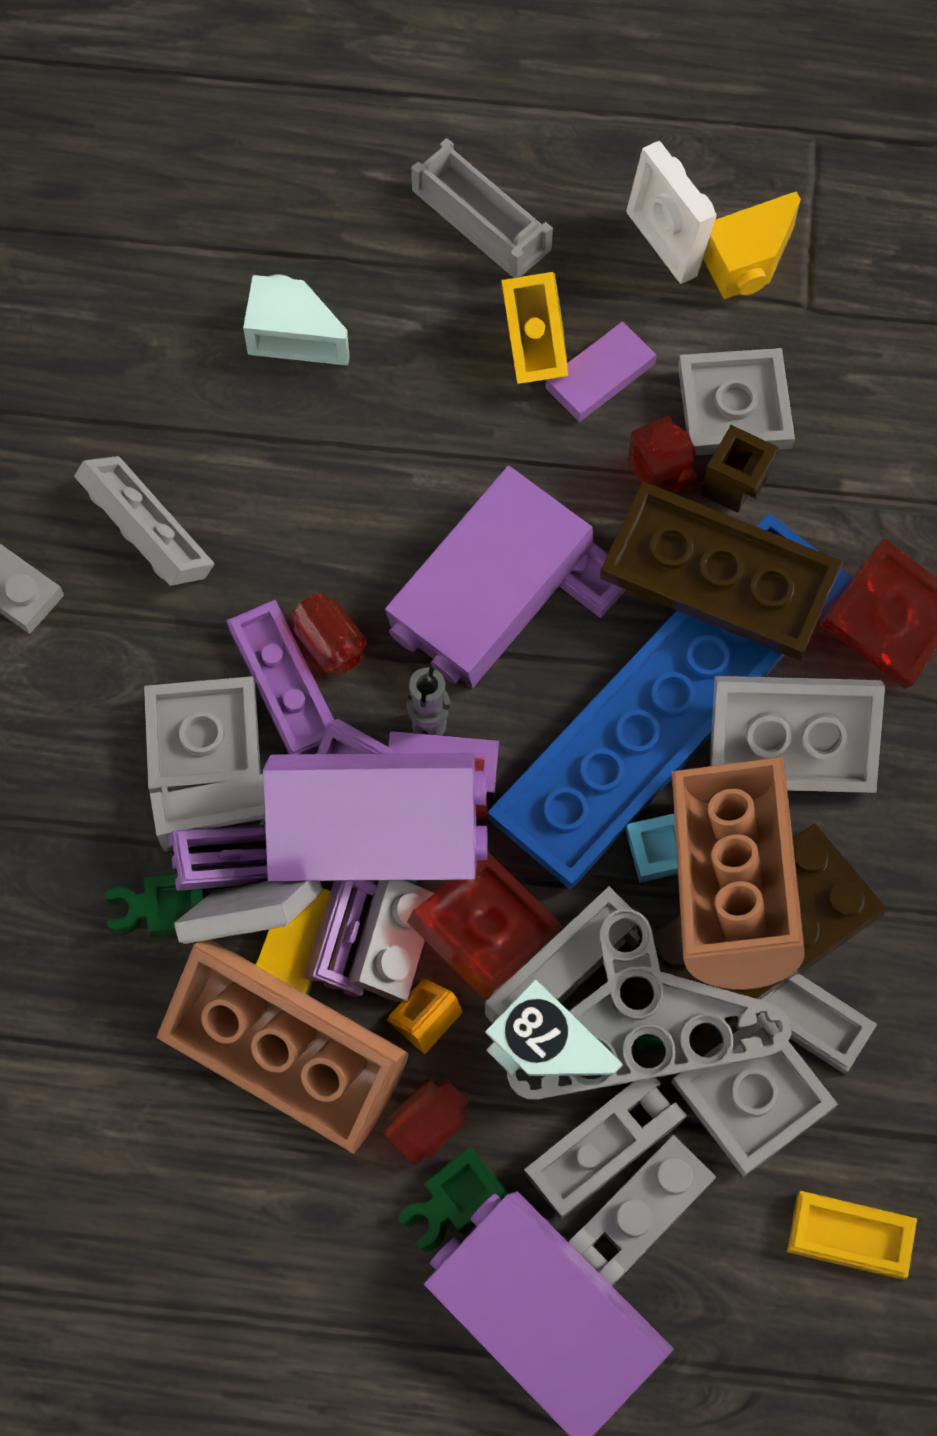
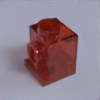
[627,415,698,493]

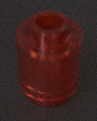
[290,592,367,674]
[382,1078,469,1166]

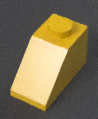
[703,191,801,299]
[501,272,569,384]

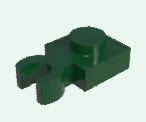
[105,873,205,938]
[398,1146,509,1252]

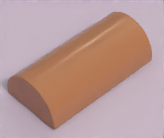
[672,757,805,989]
[156,939,408,1154]

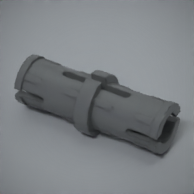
[406,667,450,736]

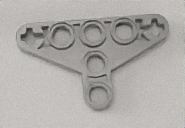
[507,909,791,1100]

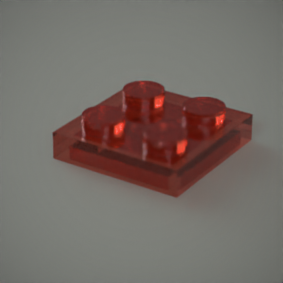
[820,538,937,689]
[407,852,565,1001]

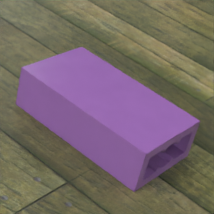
[385,465,593,689]
[263,753,488,881]
[424,1192,674,1436]

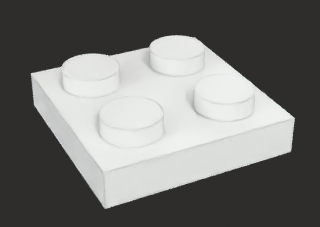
[626,141,717,284]

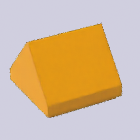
[387,979,463,1055]

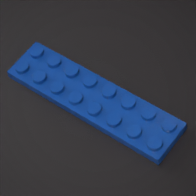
[487,513,852,890]

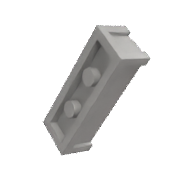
[411,138,553,278]
[150,774,265,852]
[485,887,640,1023]

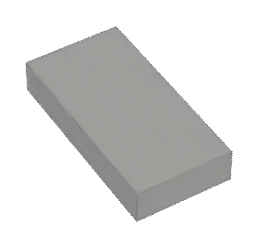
[756,974,877,1074]

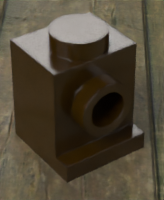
[701,425,779,513]

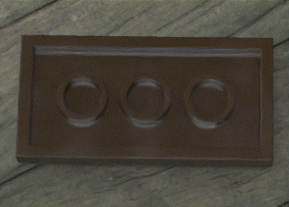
[599,481,843,661]
[635,823,886,1042]

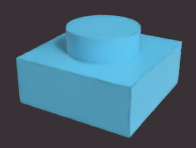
[626,814,678,883]

